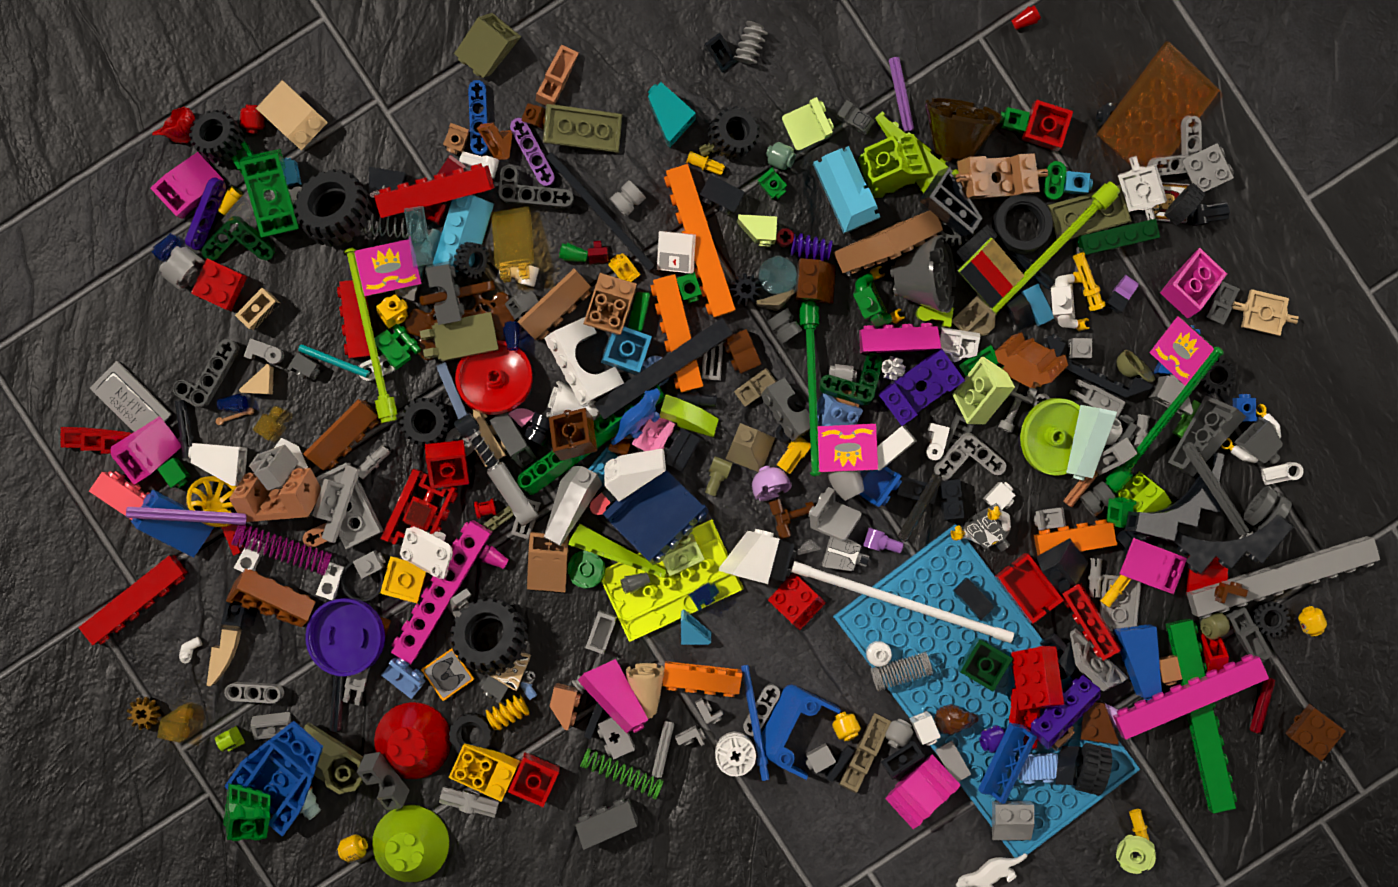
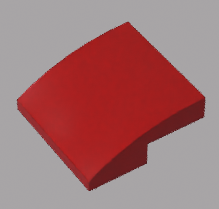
[1186,556,1228,595]

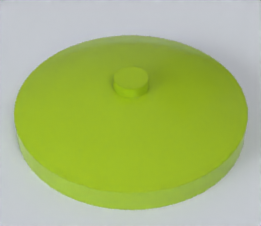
[1020,398,1080,475]

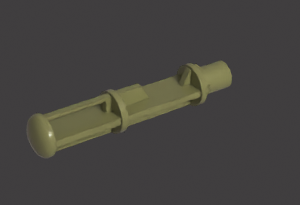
[465,506,514,546]

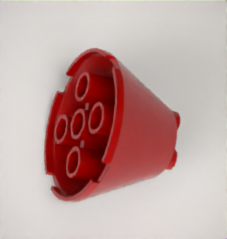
[374,702,451,779]

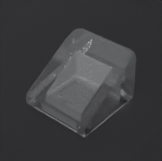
[797,539,820,555]

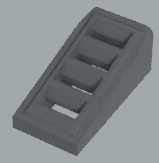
[944,412,974,456]

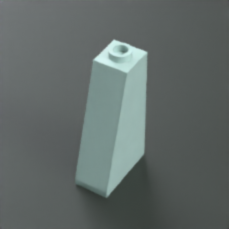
[1066,405,1117,480]

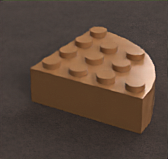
[834,210,943,274]

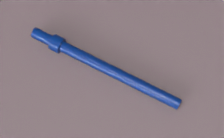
[741,665,769,781]

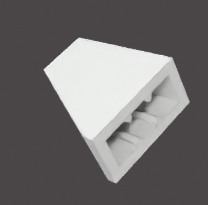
[877,426,917,471]

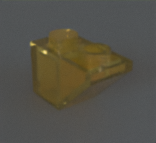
[157,702,194,743]

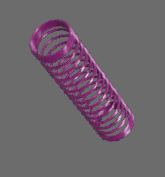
[231,524,332,576]

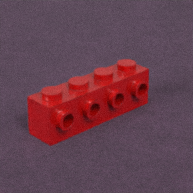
[1062,583,1122,661]

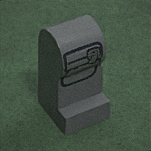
[836,100,875,135]

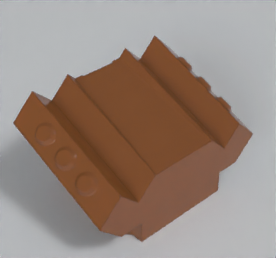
[995,332,1068,389]

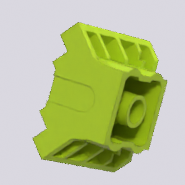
[858,134,929,198]

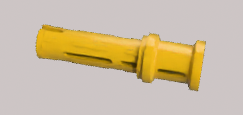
[1073,252,1106,311]

